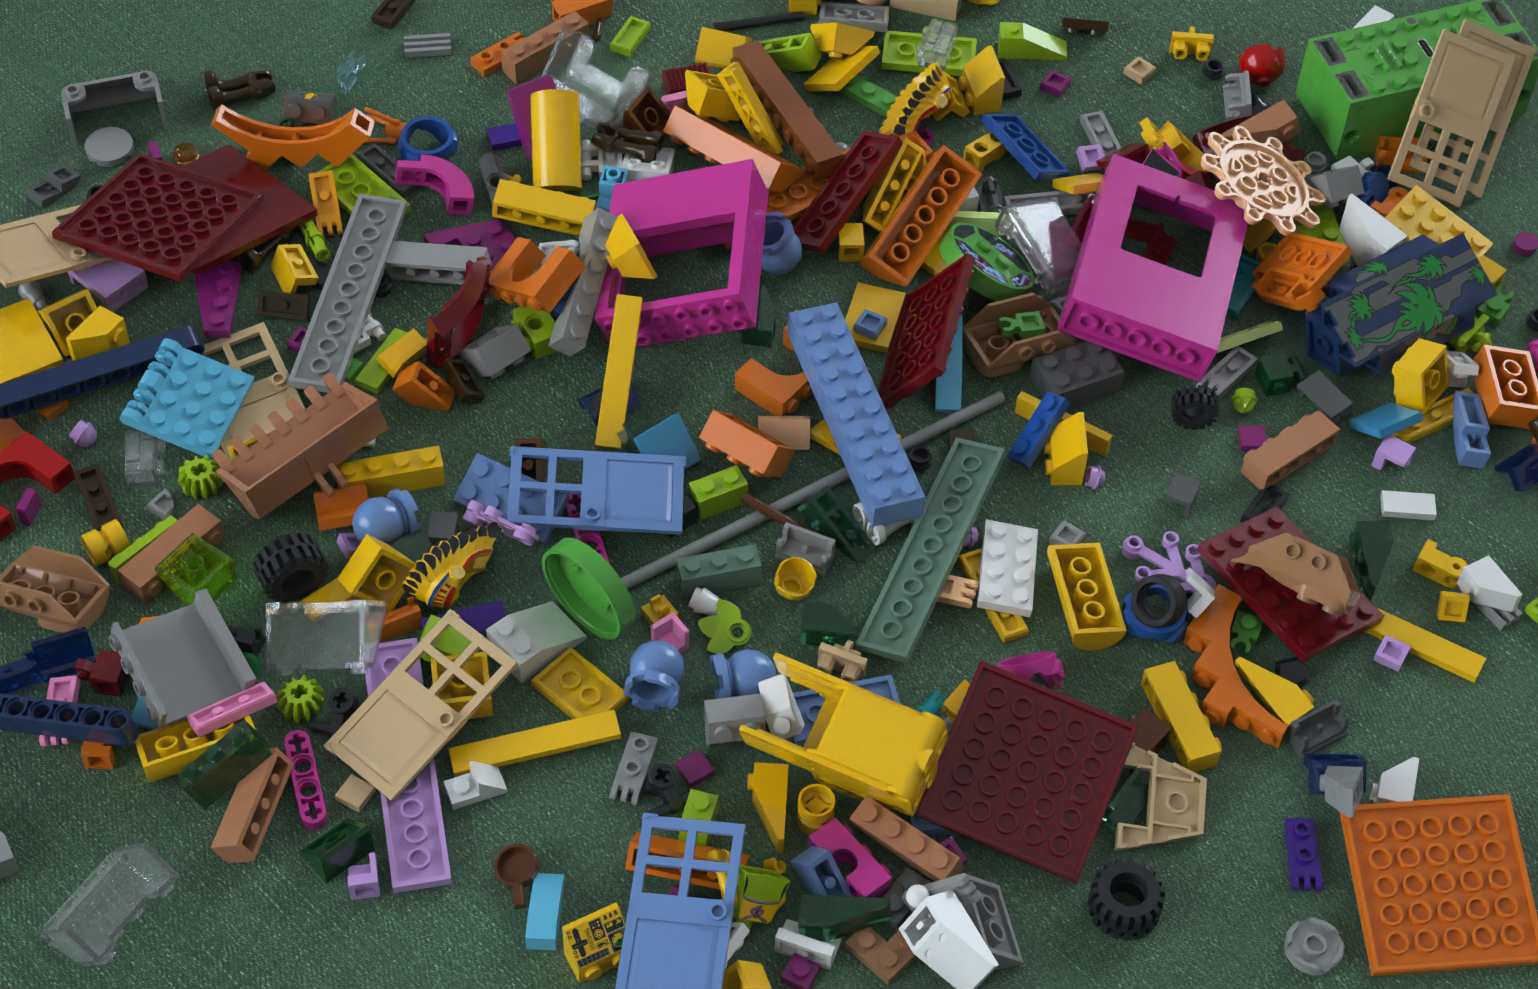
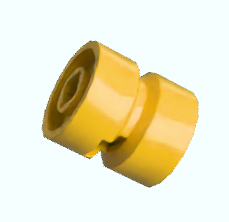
[80,519,130,567]
[797,784,836,836]

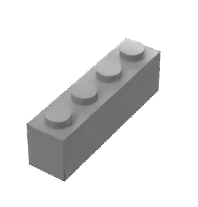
[386,241,492,285]

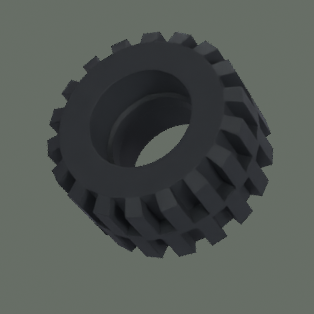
[253,532,329,603]
[1088,858,1166,940]

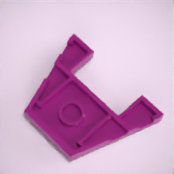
[424,219,516,272]

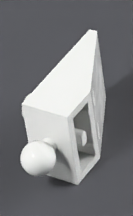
[621,148,675,182]
[899,885,999,989]

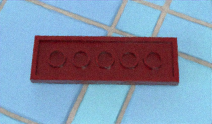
[793,131,903,253]

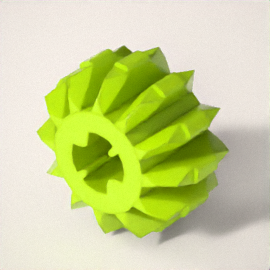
[178,455,223,500]
[276,675,325,724]

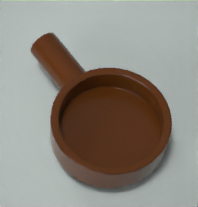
[494,844,540,909]

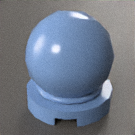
[761,212,802,275]
[352,488,422,547]
[624,640,684,712]
[710,649,777,699]

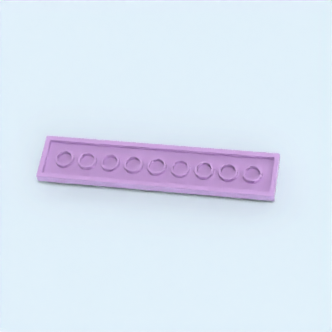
[362,638,452,893]

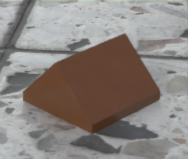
[623,85,671,145]

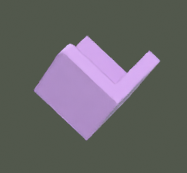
[1371,435,1416,471]
[347,852,381,900]

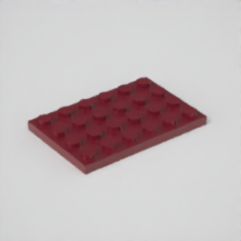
[878,253,975,410]
[1197,507,1384,663]

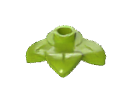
[698,600,752,654]

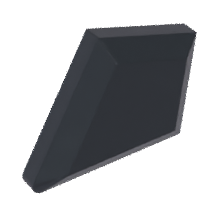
[1275,657,1310,689]

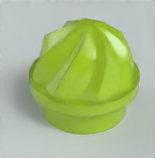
[1231,388,1258,414]

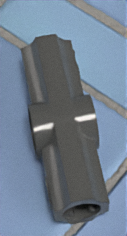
[478,153,510,223]

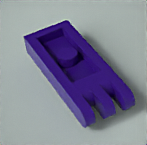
[1284,818,1322,891]

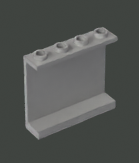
[108,588,256,728]

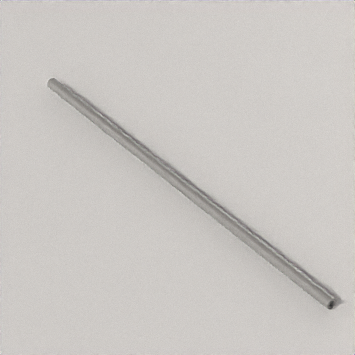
[621,391,1005,590]

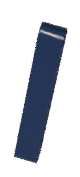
[0,693,139,746]

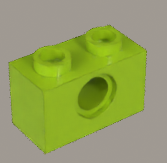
[511,306,557,360]

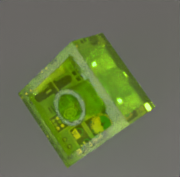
[155,533,237,605]

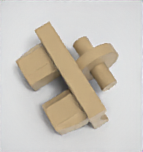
[817,640,868,682]

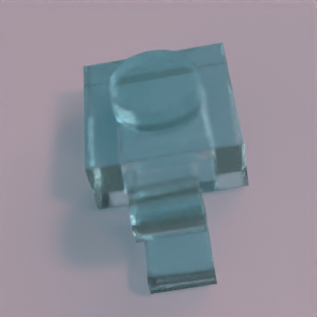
[336,51,366,92]

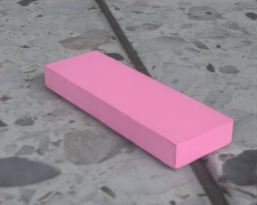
[186,682,277,737]

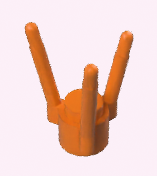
[363,107,407,145]

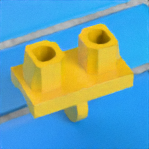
[1169,26,1214,61]

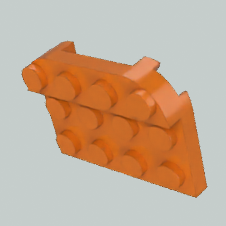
[1251,233,1354,312]

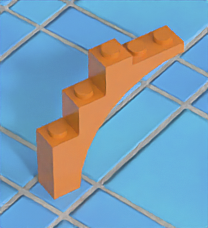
[211,104,375,170]
[1183,584,1288,748]

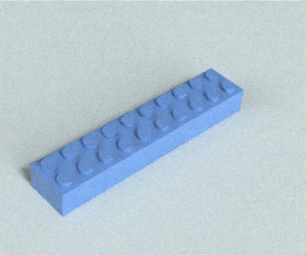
[787,302,925,528]

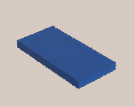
[981,114,1071,180]

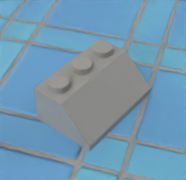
[963,874,1024,970]

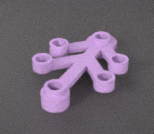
[462,500,539,546]
[1122,531,1216,596]

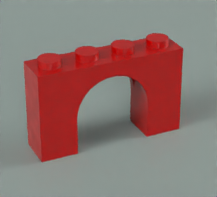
[0,431,75,541]

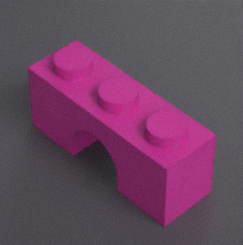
[808,817,892,911]

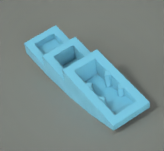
[935,314,963,413]

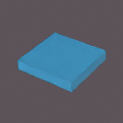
[1349,402,1423,439]
[633,413,701,469]

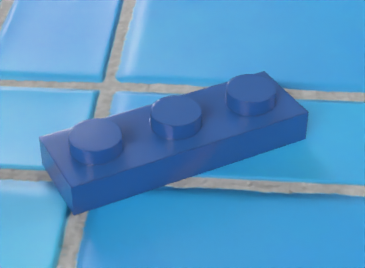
[1007,391,1070,468]

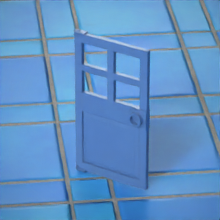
[507,446,687,535]
[615,813,746,989]

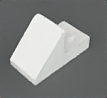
[1447,351,1479,388]
[443,761,507,810]

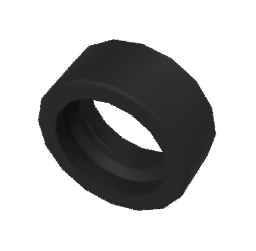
[1131,574,1187,627]

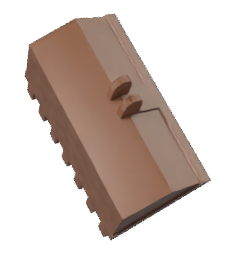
[212,373,389,519]

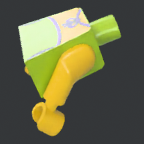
[707,849,790,936]

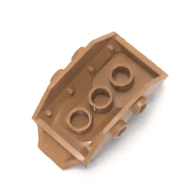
[962,293,1079,377]
[1231,533,1361,617]
[0,545,110,636]

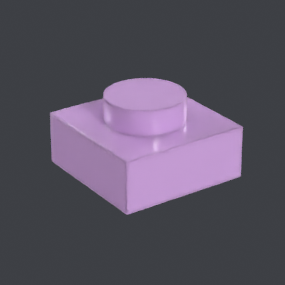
[1076,144,1105,172]
[336,533,361,559]
[1373,635,1411,672]

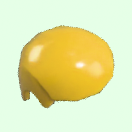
[774,557,817,601]

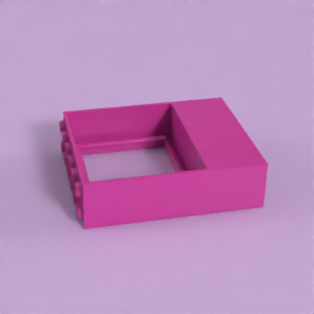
[594,159,769,347]

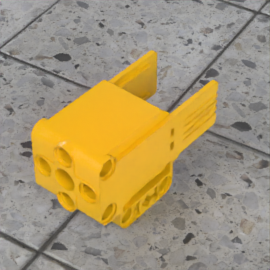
[739,652,949,816]

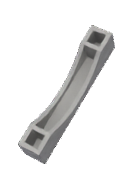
[548,208,617,357]

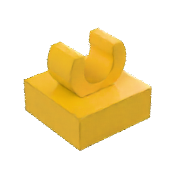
[1436,591,1470,622]
[641,594,679,625]

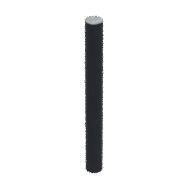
[713,11,804,31]

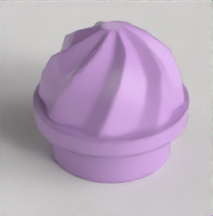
[69,420,97,447]

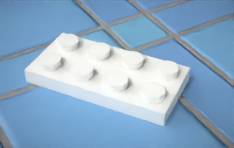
[977,519,1038,617]

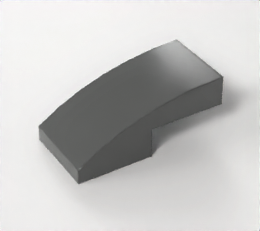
[26,164,81,208]

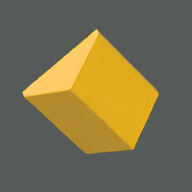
[695,27,752,69]

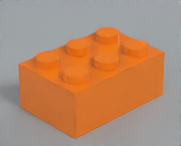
[1473,345,1538,429]
[699,410,796,479]

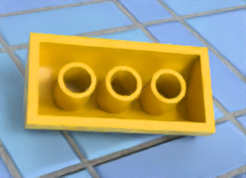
[530,89,582,191]
[1047,543,1127,651]
[135,715,260,784]

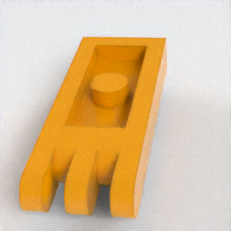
[308,170,343,236]

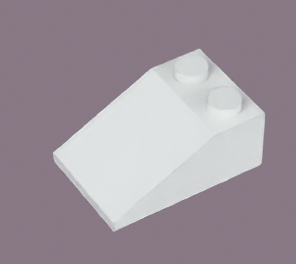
[1339,194,1408,266]
[486,601,587,683]

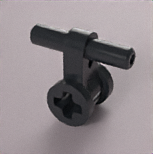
[309,688,360,738]
[644,763,699,816]

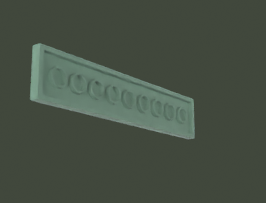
[856,437,1006,664]

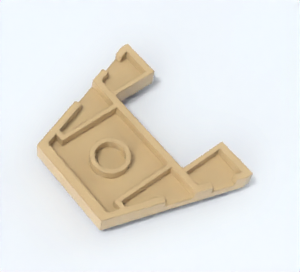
[1114,742,1207,851]

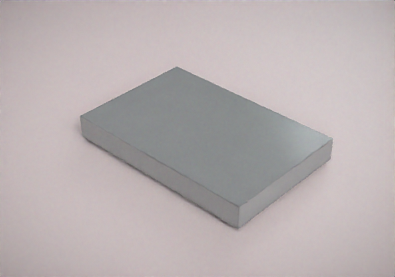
[819,1,889,32]

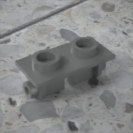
[976,176,1006,213]

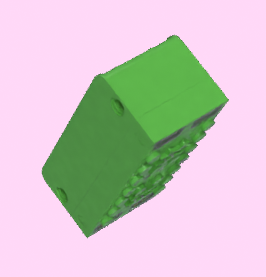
[1296,0,1538,161]

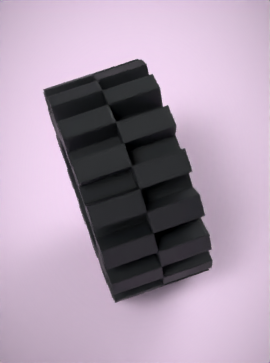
[1171,385,1219,430]

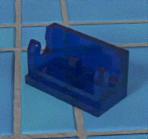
[0,650,43,694]

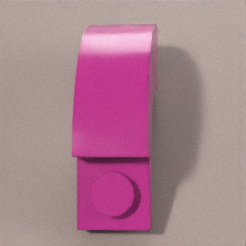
[395,154,474,215]

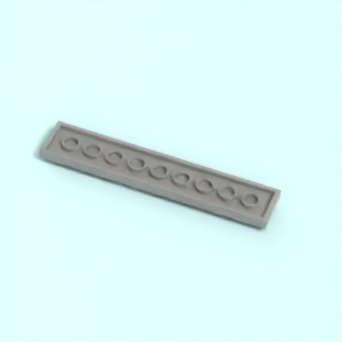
[288,194,408,393]

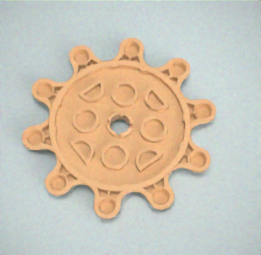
[1201,126,1326,236]

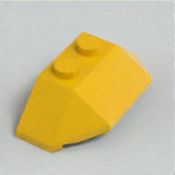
[863,138,927,232]

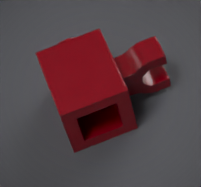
[75,650,130,697]

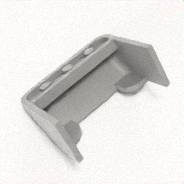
[61,71,169,147]

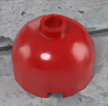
[1239,44,1285,87]

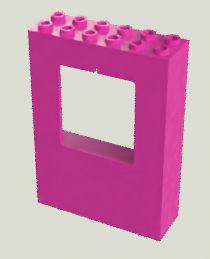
[1057,154,1248,382]

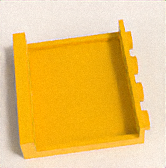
[0,298,64,384]

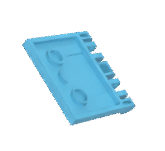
[119,338,255,460]

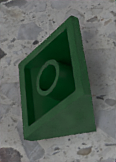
[300,818,374,883]

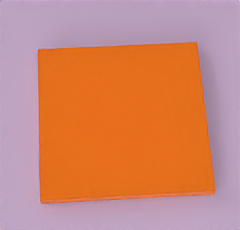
[1339,794,1538,976]

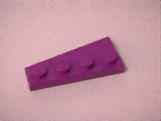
[194,261,243,338]

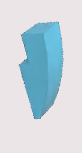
[525,873,565,951]

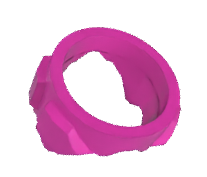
[996,651,1065,689]

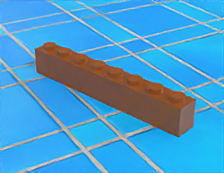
[731,40,843,180]

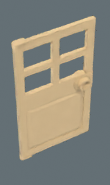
[1409,19,1537,198]
[1387,29,1516,208]
[0,205,114,288]
[202,322,305,461]
[323,609,518,802]

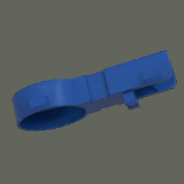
[1357,172,1389,207]

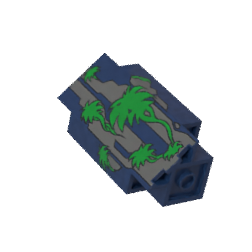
[1305,233,1498,377]

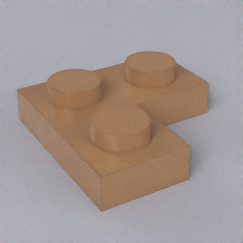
[845,924,917,985]

